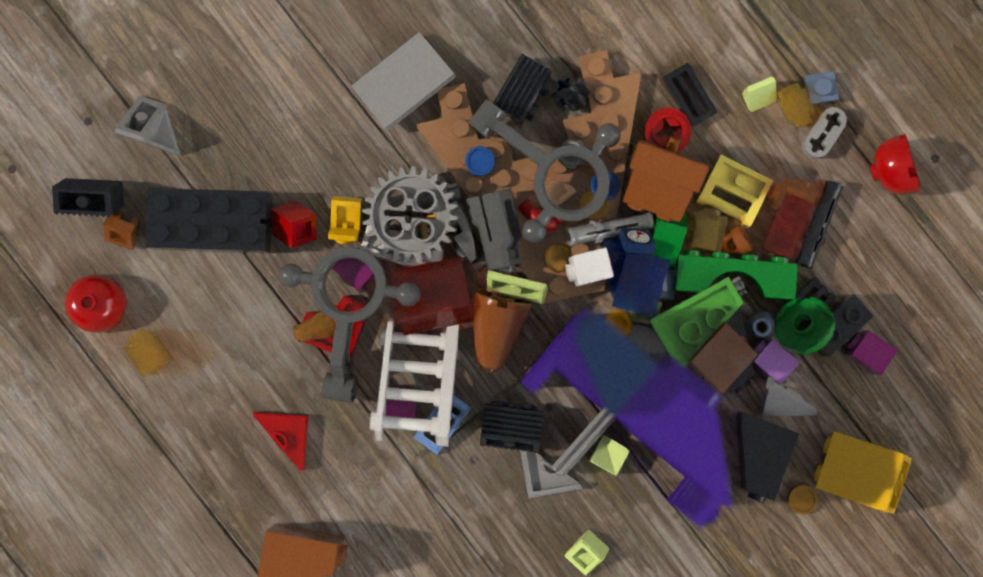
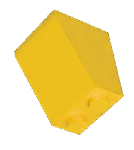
[814,431,912,514]

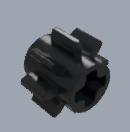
[552,76,590,112]

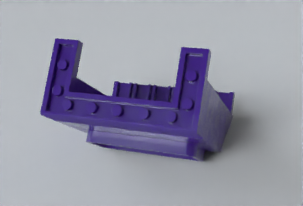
[521,309,733,529]

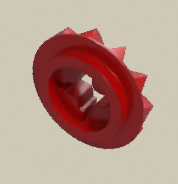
[645,108,692,153]

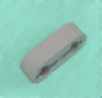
[802,107,847,159]

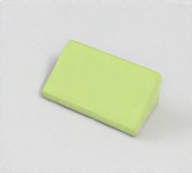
[486,270,548,304]

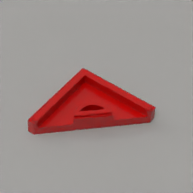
[253,412,309,471]

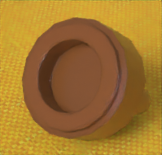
[721,225,753,255]

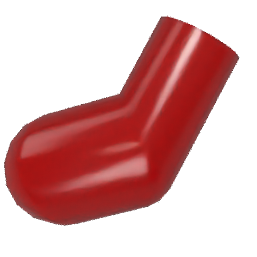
[518,199,563,232]

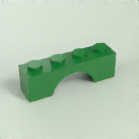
[674,250,798,301]

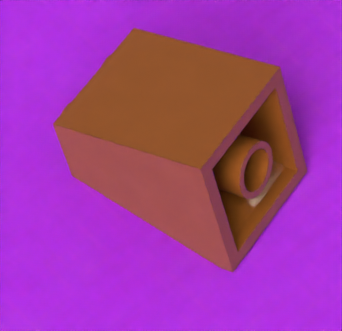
[257,524,348,577]

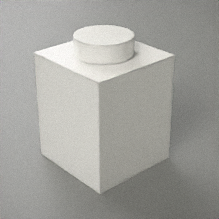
[565,247,614,287]

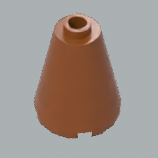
[473,288,532,373]

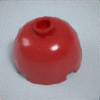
[870,134,921,195]
[64,274,127,333]

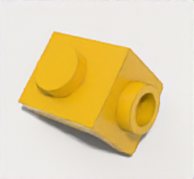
[328,196,362,244]

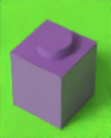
[752,339,800,385]

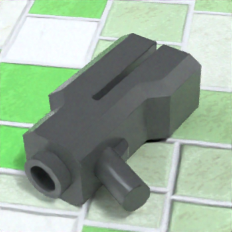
[466,188,522,274]

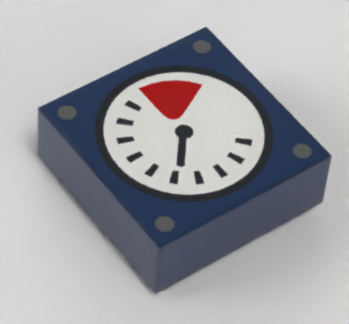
[619,228,656,255]

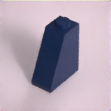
[573,311,658,417]

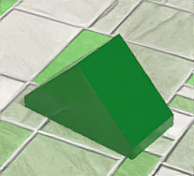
[646,213,688,268]

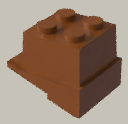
[623,136,709,222]

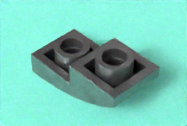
[451,200,476,264]

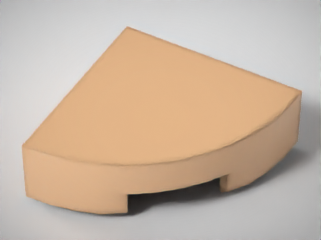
[545,181,576,207]

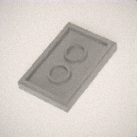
[351,32,456,131]

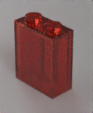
[388,257,474,335]

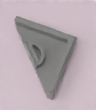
[761,376,817,417]
[520,450,582,498]

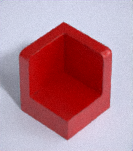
[271,201,317,248]

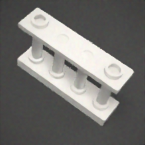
[370,318,459,446]

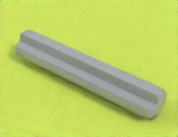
[552,408,617,477]

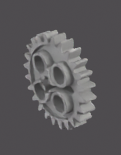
[362,166,460,263]

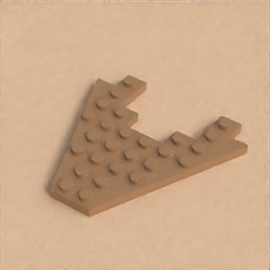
[416,50,641,304]

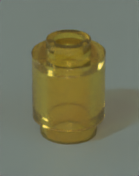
[777,83,816,129]

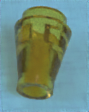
[294,311,336,342]

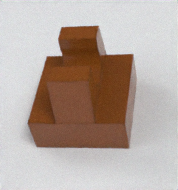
[103,211,140,250]

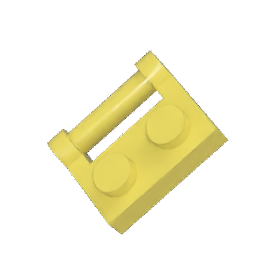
[696,155,774,228]

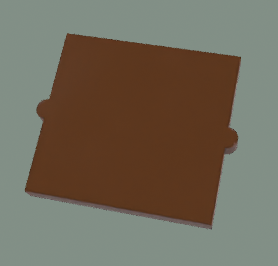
[689,322,758,393]

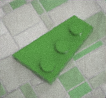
[649,277,743,367]

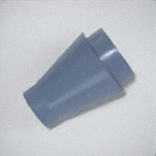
[747,311,776,340]

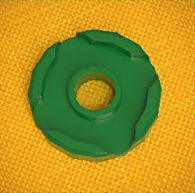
[774,297,835,355]

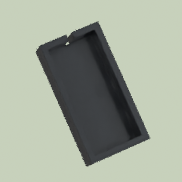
[145,188,273,253]

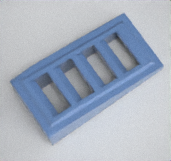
[413,394,472,455]

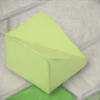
[589,435,630,476]

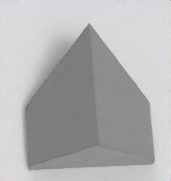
[115,96,181,157]

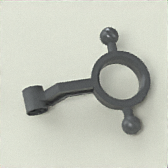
[468,99,621,243]
[279,247,420,403]

